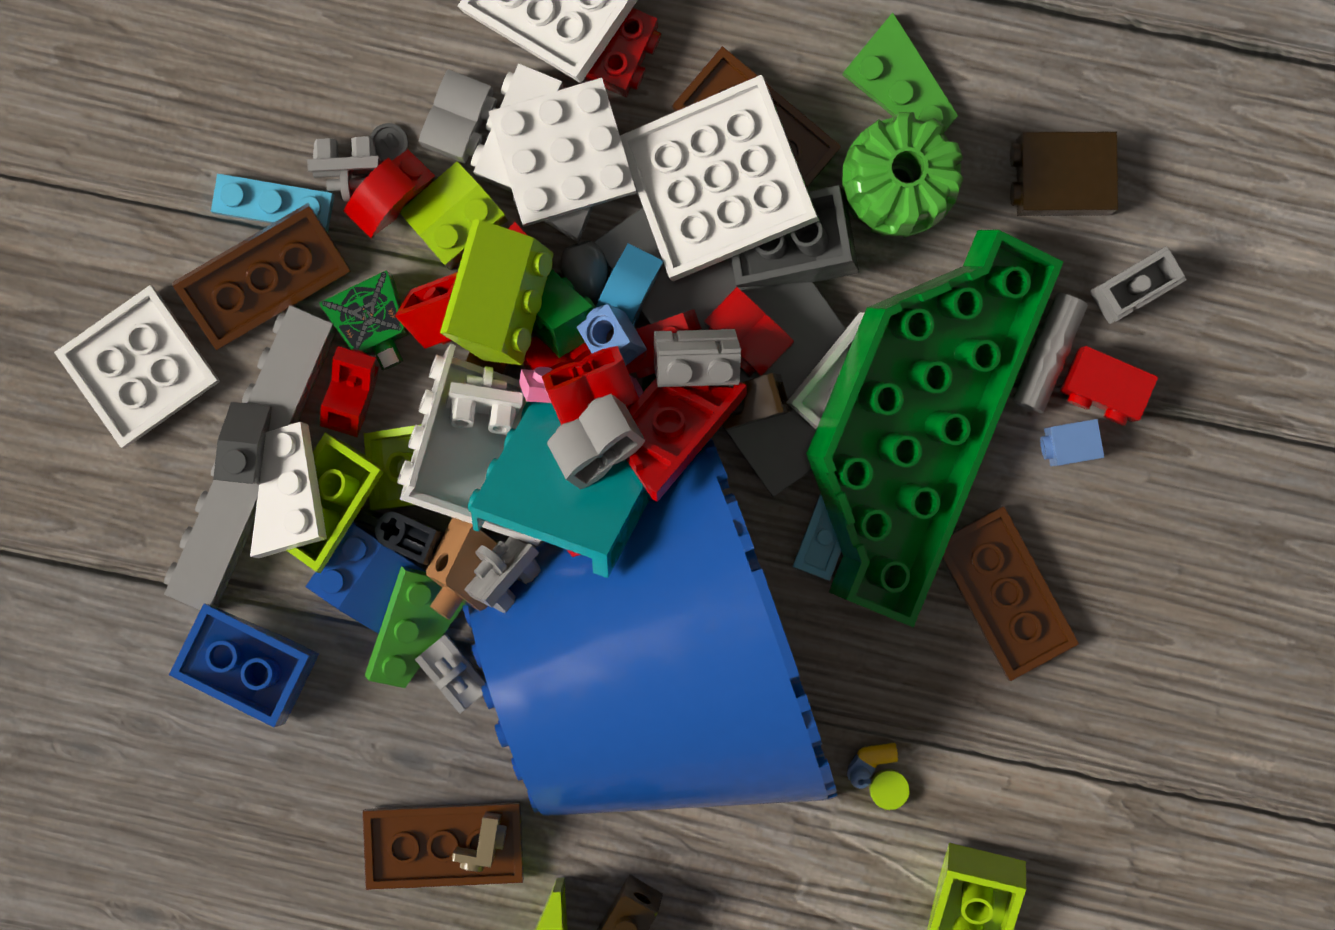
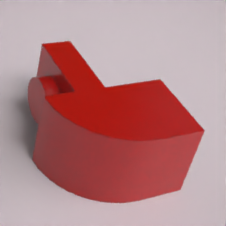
[343,149,435,238]
[320,346,379,437]

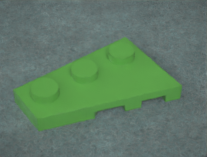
[842,13,958,133]
[365,566,465,688]

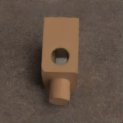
[426,518,498,620]

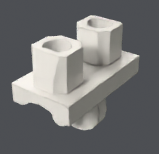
[445,366,523,435]

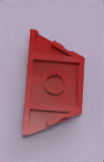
[626,378,747,502]

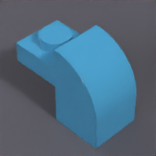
[596,243,663,328]

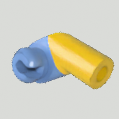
[847,743,898,789]

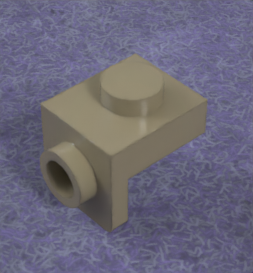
[452,812,507,872]

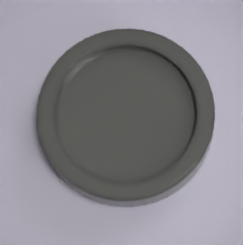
[370,123,409,162]

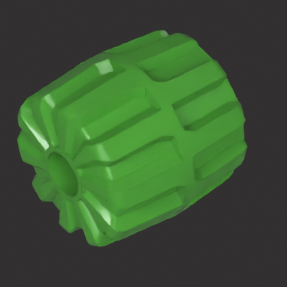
[842,112,963,238]

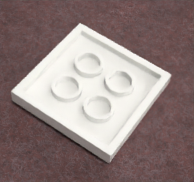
[488,78,636,227]
[54,285,220,448]

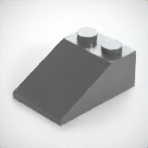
[731,185,859,287]

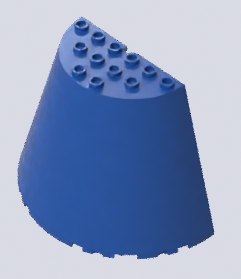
[463,439,837,816]

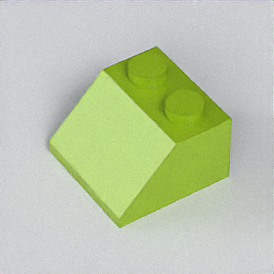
[400,161,508,271]

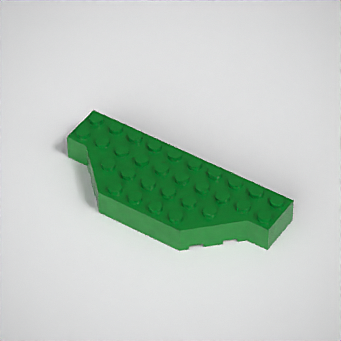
[806,230,1064,628]

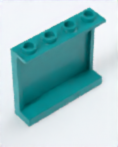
[468,401,651,578]

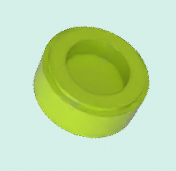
[869,769,909,810]

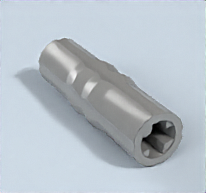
[1012,293,1088,413]

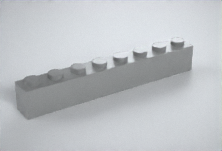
[164,305,338,610]

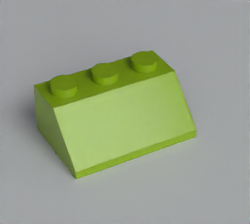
[440,219,554,365]
[286,433,384,574]

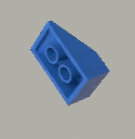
[305,521,427,634]
[169,603,319,728]

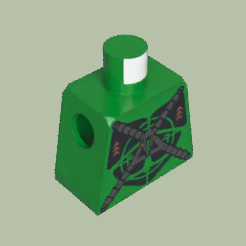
[319,270,409,371]

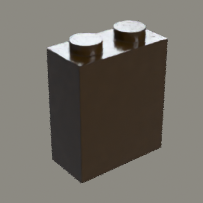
[1010,131,1118,216]

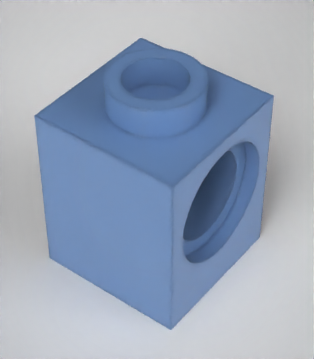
[577,303,647,365]
[1040,419,1104,466]

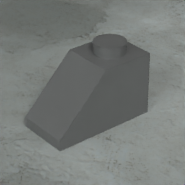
[213,402,272,484]

